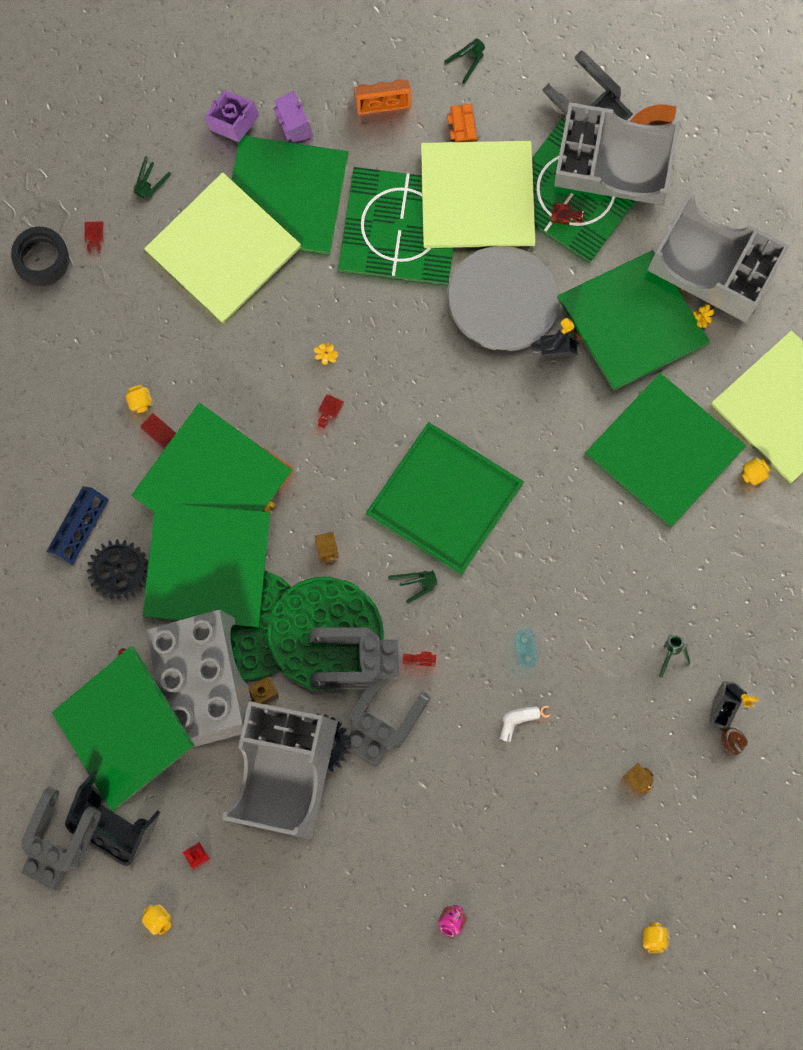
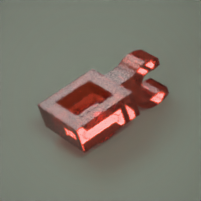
[551,203,584,225]
[318,394,344,429]

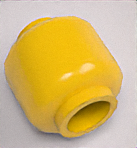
[125,384,153,414]
[741,457,770,485]
[142,905,172,935]
[643,922,669,953]

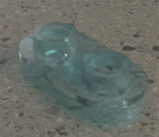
[515,629,538,668]

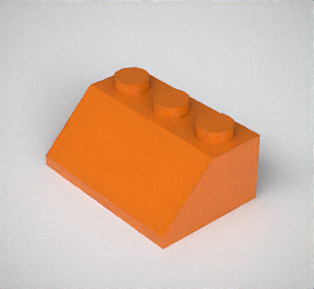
[354,79,411,115]

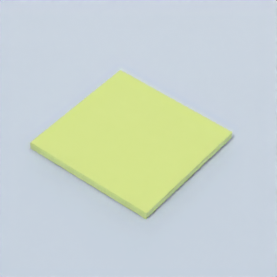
[421,141,535,248]
[144,172,302,324]
[711,330,803,484]

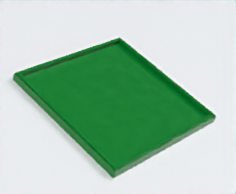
[231,136,349,255]
[557,250,710,391]
[585,373,746,528]
[131,402,293,514]
[366,422,524,576]
[143,504,271,628]
[52,646,195,811]

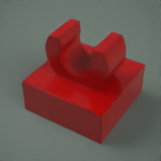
[182,842,210,870]

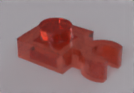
[85,221,104,254]
[403,651,436,667]

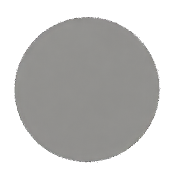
[448,246,560,351]

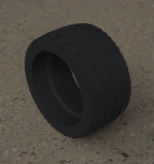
[11,226,69,286]

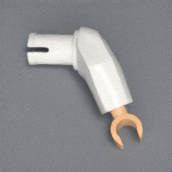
[499,706,551,742]

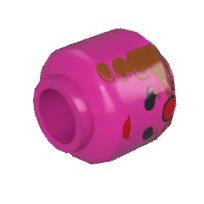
[438,905,467,937]

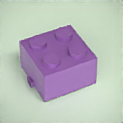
[204,90,259,142]
[273,91,313,143]

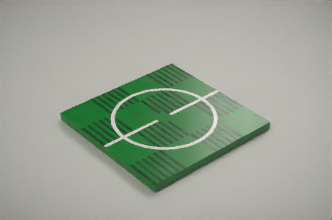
[532,119,636,263]
[338,167,454,285]

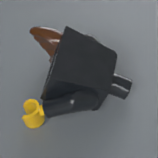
[531,318,582,358]
[710,681,759,755]

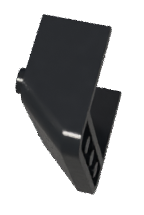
[65,771,161,866]

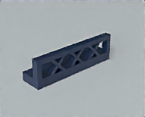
[46,486,109,565]

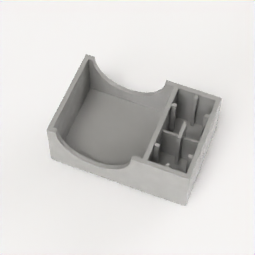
[554,102,680,206]
[647,193,789,323]
[146,610,251,747]
[222,701,338,839]

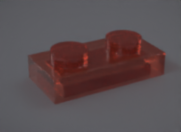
[140,413,176,449]

